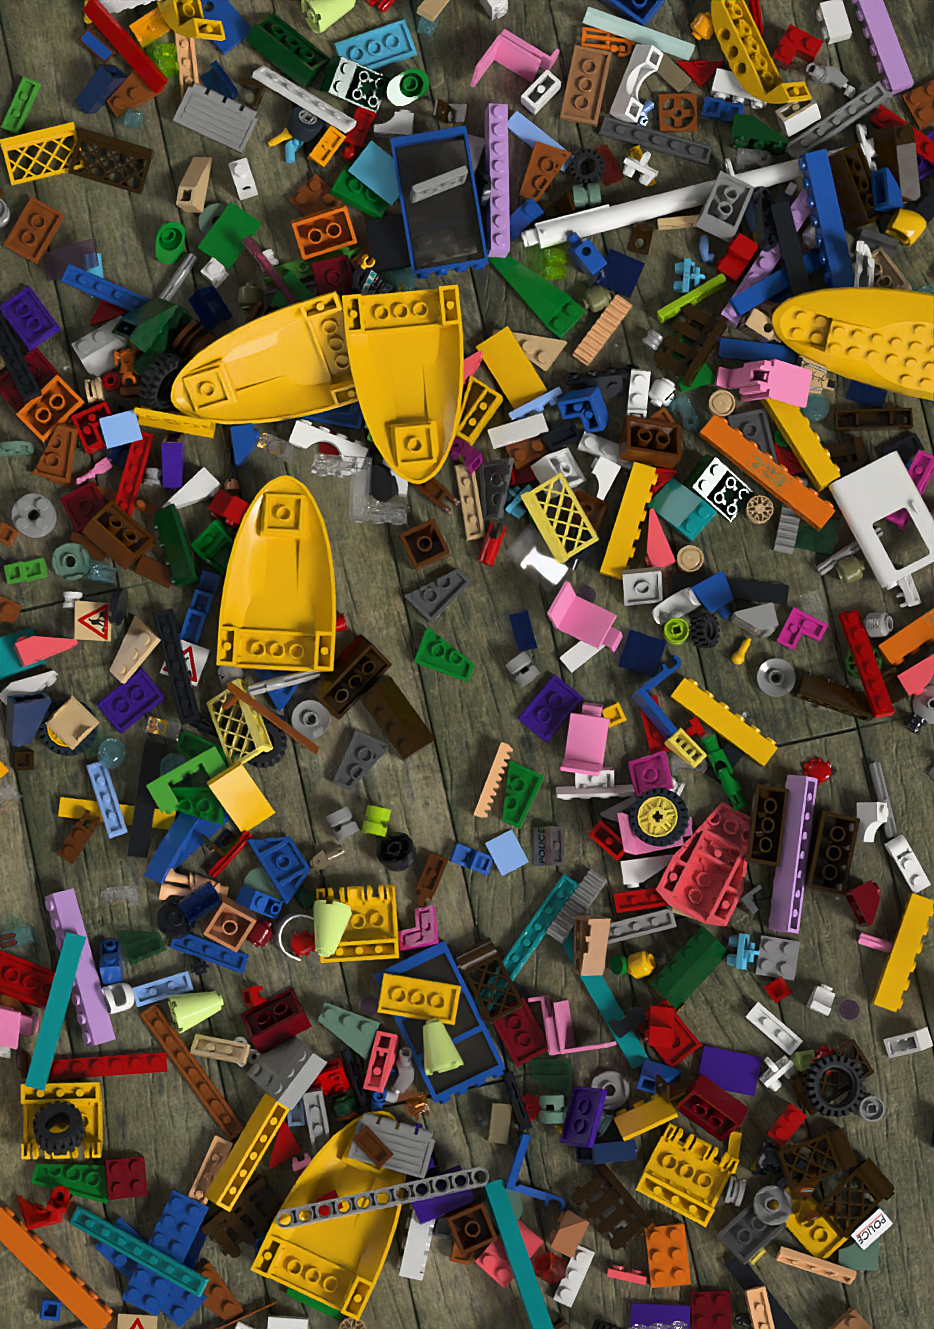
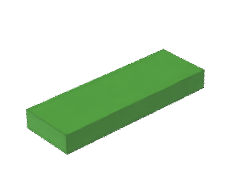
[1,76,41,135]

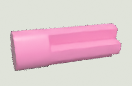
[857,932,893,954]

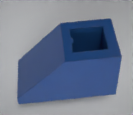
[235,885,284,920]
[99,938,123,985]
[636,1059,682,1094]

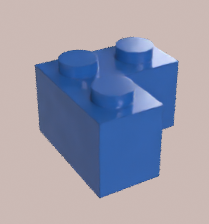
[557,386,611,433]

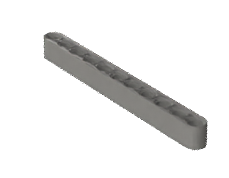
[276,1167,489,1230]

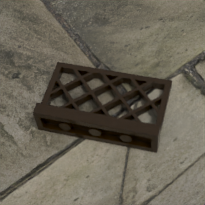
[68,128,155,195]

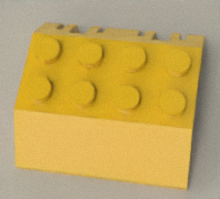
[316,883,399,963]
[21,1082,103,1160]
[635,1122,740,1227]

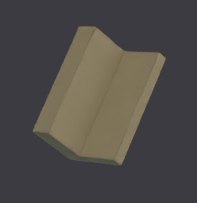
[488,1102,512,1144]

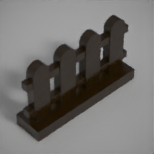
[654,305,728,388]
[824,436,867,519]
[572,1163,655,1250]
[200,1174,284,1258]

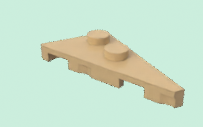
[492,329,567,373]

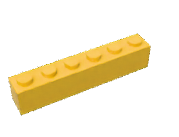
[760,398,841,492]
[600,462,658,580]
[670,678,778,768]
[871,893,934,1012]
[204,1093,290,1212]

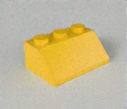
[612,1093,678,1141]

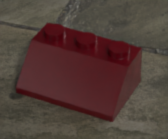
[845,880,881,927]
[240,987,312,1054]
[674,1073,749,1141]

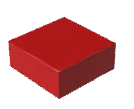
[764,976,793,1004]

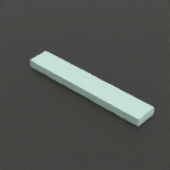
[582,7,695,61]

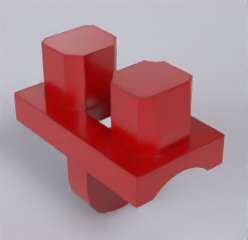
[46,1185,73,1221]

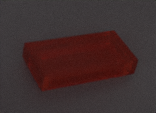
[595,144,624,187]

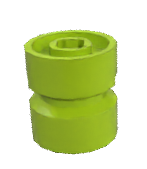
[663,618,689,645]
[361,805,392,837]

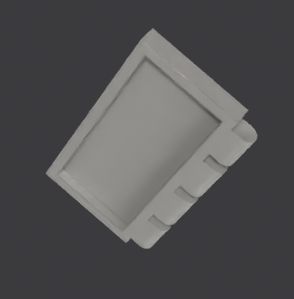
[173,82,258,154]
[348,1112,435,1179]

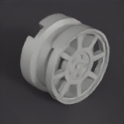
[723,1175,746,1206]

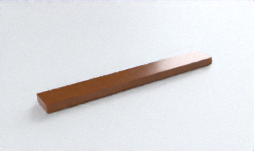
[139,1002,245,1141]

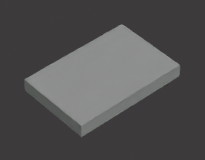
[409,165,468,203]

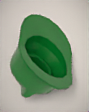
[386,68,429,106]
[155,220,185,265]

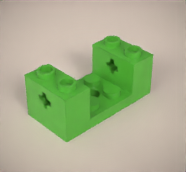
[146,746,227,815]

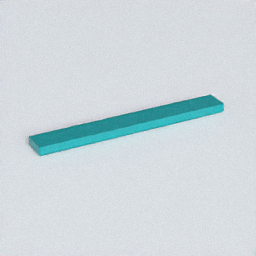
[474,874,579,1013]
[562,929,650,1069]
[25,932,86,1091]
[483,1179,554,1329]
[69,1205,209,1297]

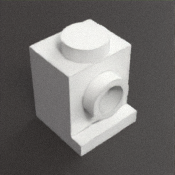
[200,257,229,289]

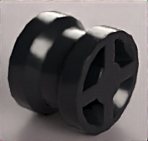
[903,712,928,735]

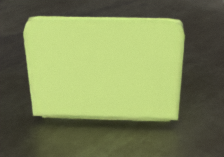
[790,1050,815,1072]

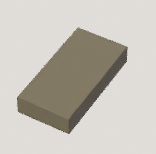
[655,54,692,94]

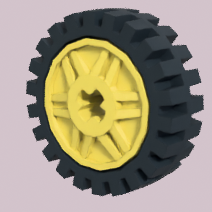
[630,788,689,847]

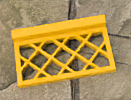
[0,122,86,186]
[134,406,216,439]

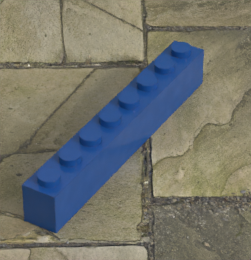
[798,149,855,288]

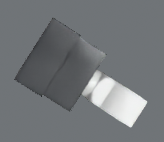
[773,182,797,207]

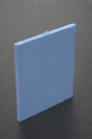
[99,410,143,449]
[485,830,529,876]

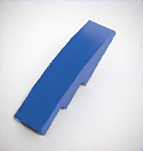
[180,568,222,646]
[144,813,200,884]

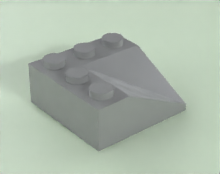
[247,1035,327,1110]

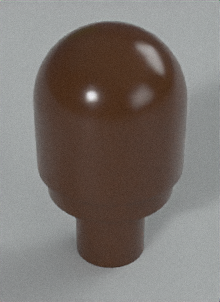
[16,1050,32,1078]

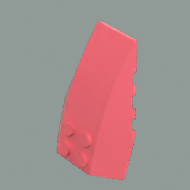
[656,802,751,926]

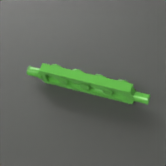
[263,246,362,287]

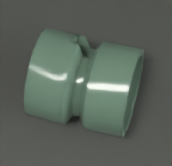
[572,182,601,210]
[539,1095,564,1124]

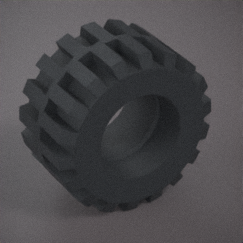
[237,718,287,768]
[33,1100,85,1156]

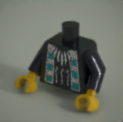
[350,254,410,296]

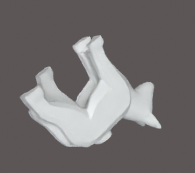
[853,241,875,287]

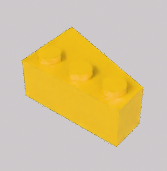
[455,375,503,446]

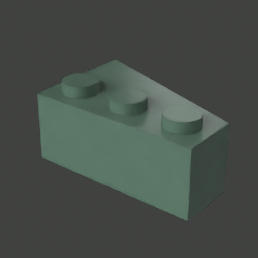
[318,1002,381,1060]

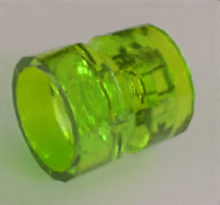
[152,43,180,77]
[542,248,568,281]

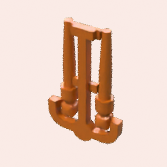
[581,27,635,58]

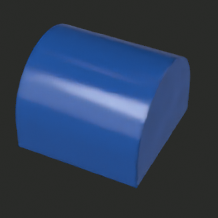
[39,1298,62,1321]

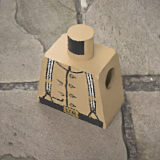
[737,308,782,345]
[796,356,836,397]

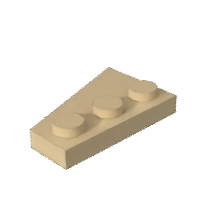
[109,616,161,684]

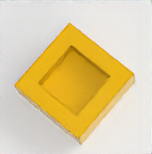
[602,702,627,728]

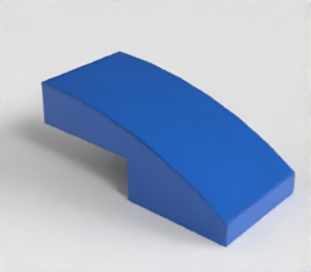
[701,97,744,123]
[449,843,493,876]

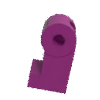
[449,438,483,475]

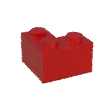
[772,24,824,72]
[715,233,759,285]
[71,401,113,455]
[208,489,250,530]
[643,1005,674,1048]

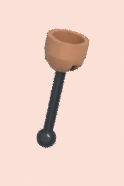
[224,446,240,493]

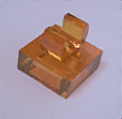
[406,1093,430,1120]

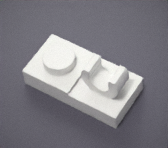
[896,568,922,607]

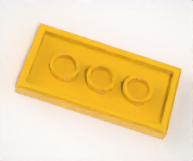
[476,326,548,410]
[207,761,275,833]
[377,973,461,1025]
[767,1178,848,1260]

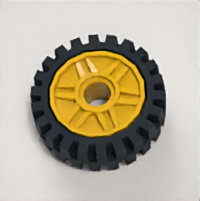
[39,698,98,756]

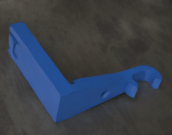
[631,655,681,739]
[504,1132,565,1211]

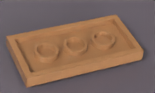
[560,45,612,127]

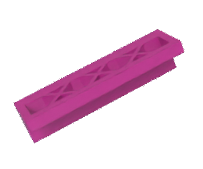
[884,450,934,531]

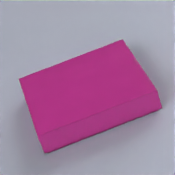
[628,751,674,798]

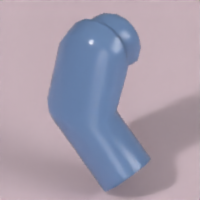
[636,99,655,126]
[699,235,715,264]

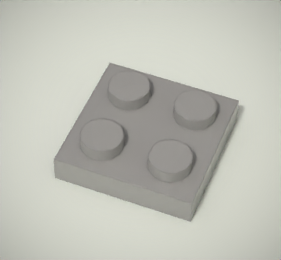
[622,567,663,606]
[755,935,800,981]

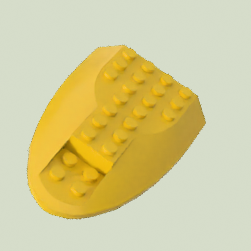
[342,285,464,484]
[772,287,934,401]
[171,291,358,424]
[216,475,336,672]
[250,1111,407,1321]

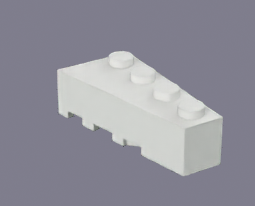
[397,1203,435,1281]

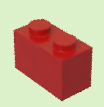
[588,818,625,861]
[765,1102,807,1146]

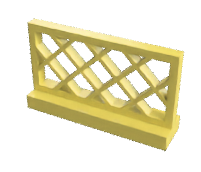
[521,472,599,563]
[206,678,273,767]

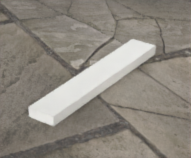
[252,65,357,133]

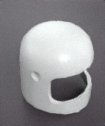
[102,982,135,1014]

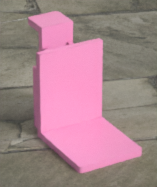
[470,29,560,88]
[714,359,812,408]
[547,581,623,652]
[560,702,610,776]
[617,812,695,855]
[528,995,616,1055]
[0,1005,40,1049]

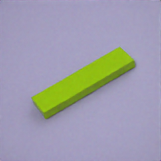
[657,273,726,323]

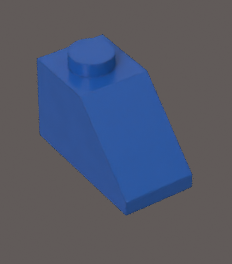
[870,168,903,213]
[509,197,544,240]
[230,424,260,468]

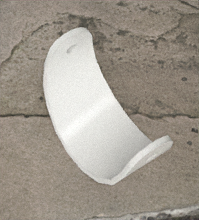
[652,587,701,624]
[274,913,314,961]

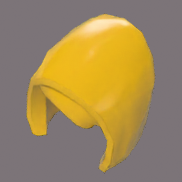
[885,208,927,246]

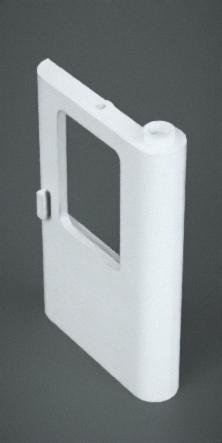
[828,451,934,590]

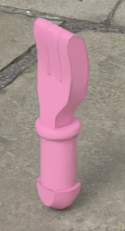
[75,457,113,486]

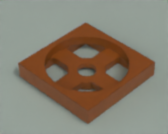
[658,93,698,133]

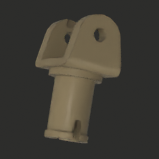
[310,844,346,871]

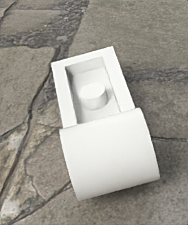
[884,834,931,894]

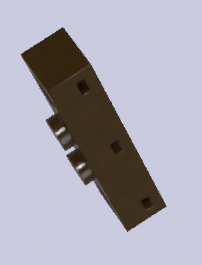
[834,408,913,432]

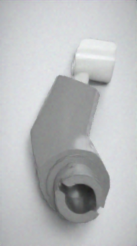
[806,62,856,99]
[385,1047,415,1103]

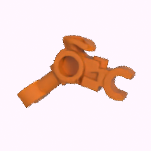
[113,348,139,386]

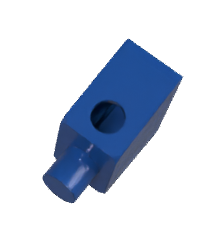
[566,232,607,275]
[691,570,734,620]

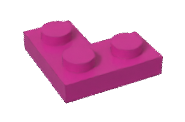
[776,607,828,651]
[398,905,439,952]

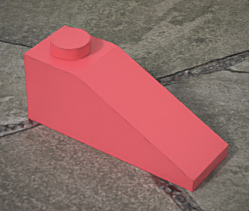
[644,508,675,569]
[13,635,78,668]
[897,654,934,697]
[363,1031,401,1093]

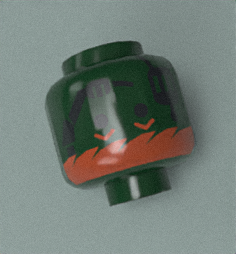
[330,1093,359,1124]

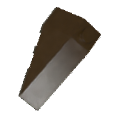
[871,123,921,203]

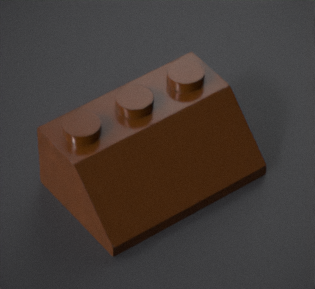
[619,415,681,469]
[82,500,155,570]

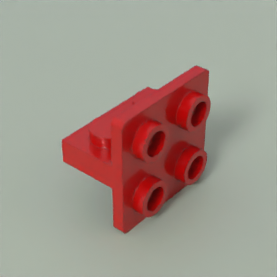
[308,1057,351,1098]

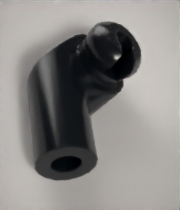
[735,1313,753,1329]

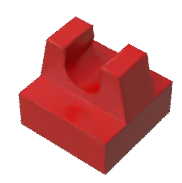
[685,717,706,739]
[241,985,266,1008]

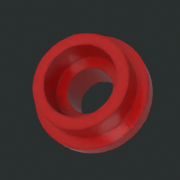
[102,372,121,391]

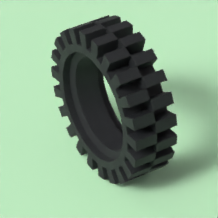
[138,353,188,413]
[802,1055,866,1117]

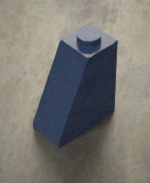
[74,65,128,114]
[6,691,51,746]
[576,1140,638,1164]

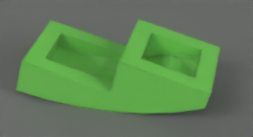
[4,558,48,585]

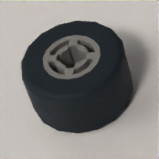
[287,106,323,142]

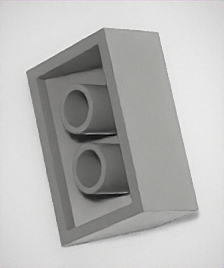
[71,315,143,380]
[730,602,779,638]

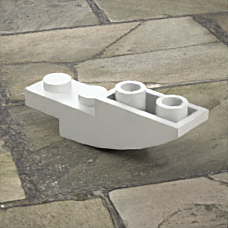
[626,368,651,418]

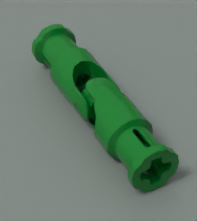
[700,734,749,811]

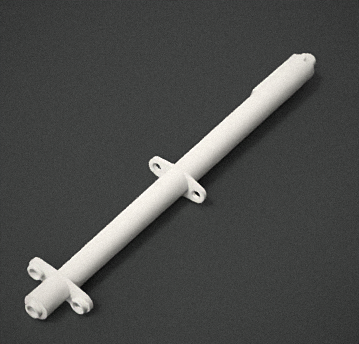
[521,124,878,249]

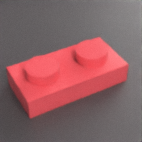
[606,1264,647,1285]

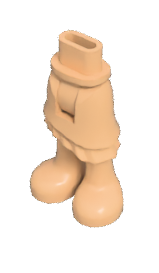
[159,868,229,903]

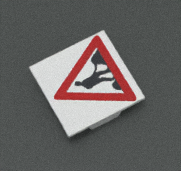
[160,640,210,686]

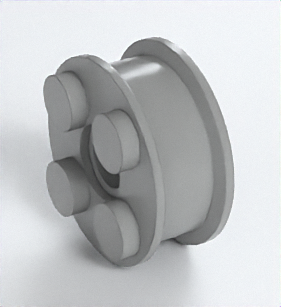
[12,493,57,538]

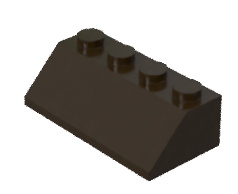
[828,142,886,230]
[307,634,392,720]
[795,672,874,722]
[359,677,436,762]
[745,783,789,867]
[804,811,860,895]

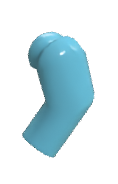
[285,138,304,163]

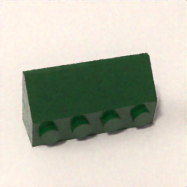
[245,12,331,87]
[152,503,200,589]
[648,926,730,1010]

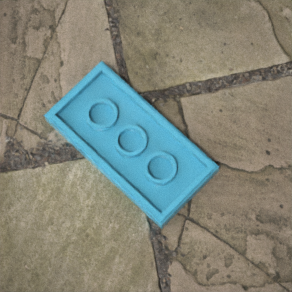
[333,19,417,70]

